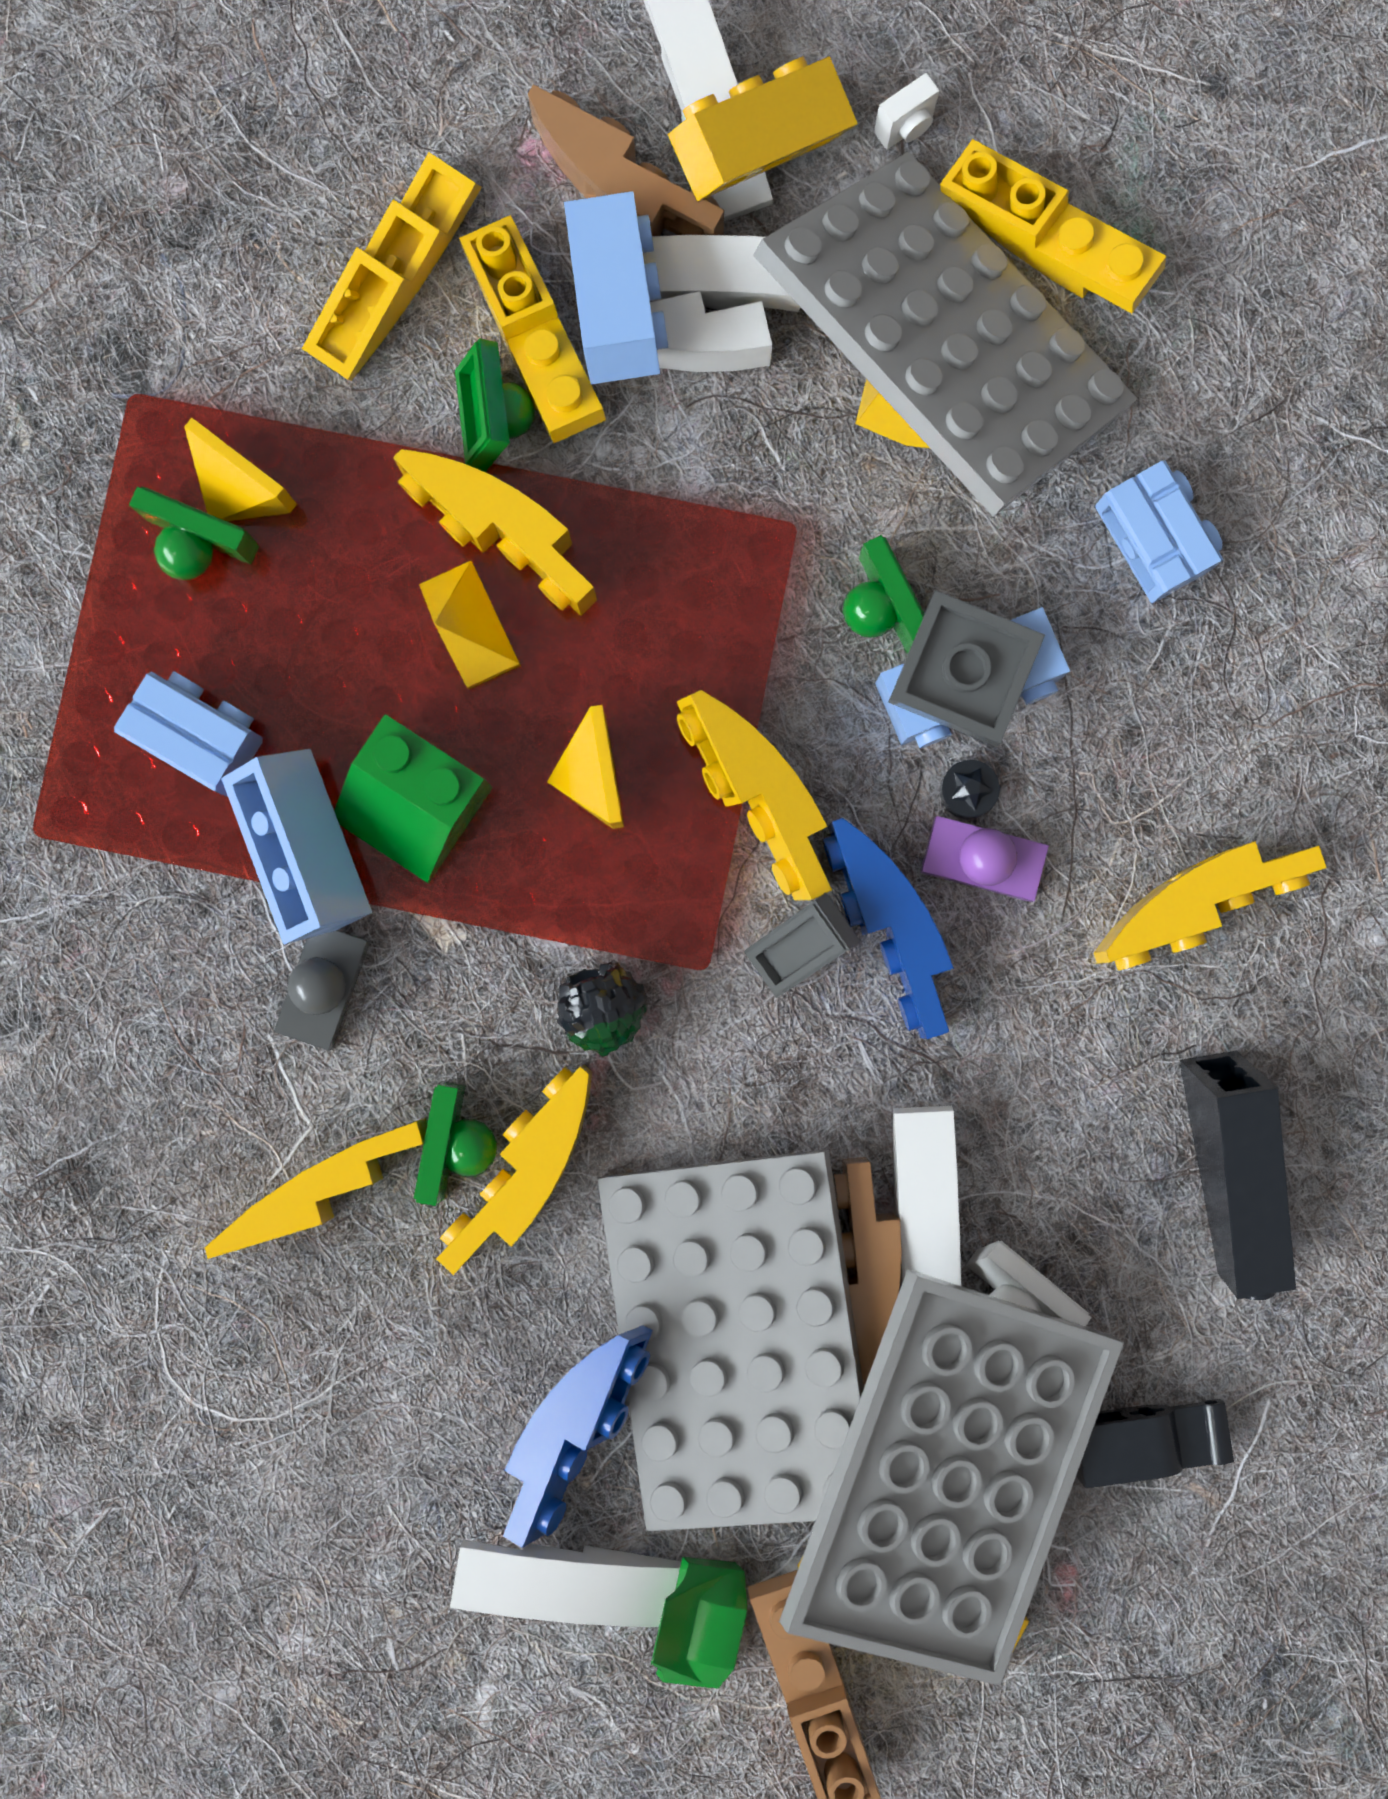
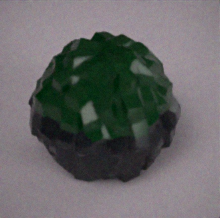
[557,962,648,1057]

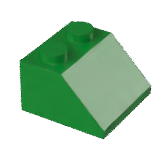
[334,714,493,883]

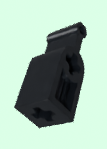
[1076,1399,1234,1489]

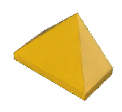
[184,418,297,521]
[419,560,521,690]
[547,705,624,829]

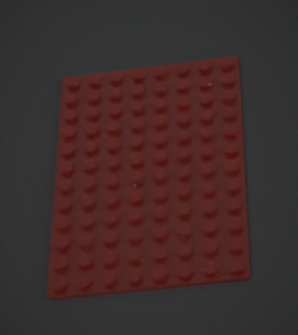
[33,394,797,971]

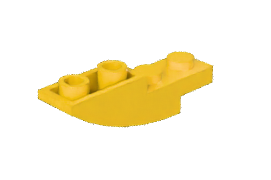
[940,139,1166,314]
[459,215,606,443]
[393,449,597,616]
[677,690,832,901]
[1094,841,1327,971]
[436,1065,592,1275]

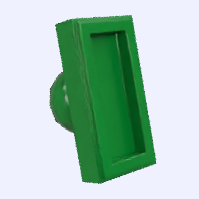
[455,338,535,472]
[129,486,259,580]
[843,535,924,655]
[413,1082,497,1206]

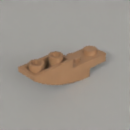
[528,84,724,236]
[833,1157,902,1387]
[748,1570,881,1799]

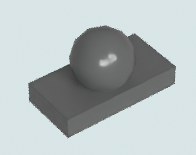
[744,893,860,998]
[274,930,371,1051]

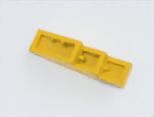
[301,152,482,381]
[204,1118,427,1259]

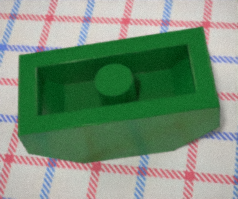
[651,1557,747,1689]

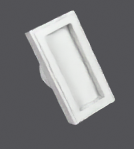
[966,1241,1091,1327]

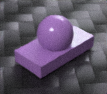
[920,816,1049,902]

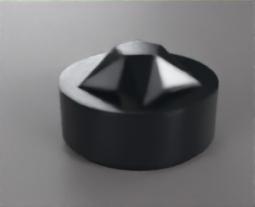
[939,760,1000,819]

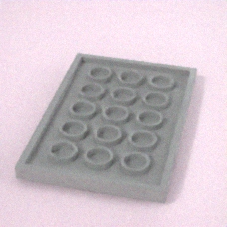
[753,151,1138,517]
[597,1149,864,1531]
[779,1269,1124,1686]

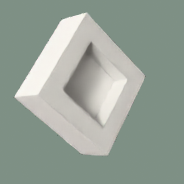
[874,73,939,150]

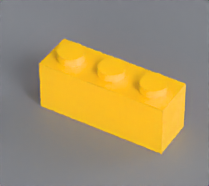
[667,56,858,202]

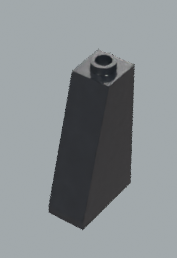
[1180,1050,1296,1301]

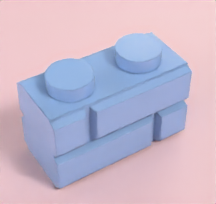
[1095,460,1224,604]
[114,671,263,797]

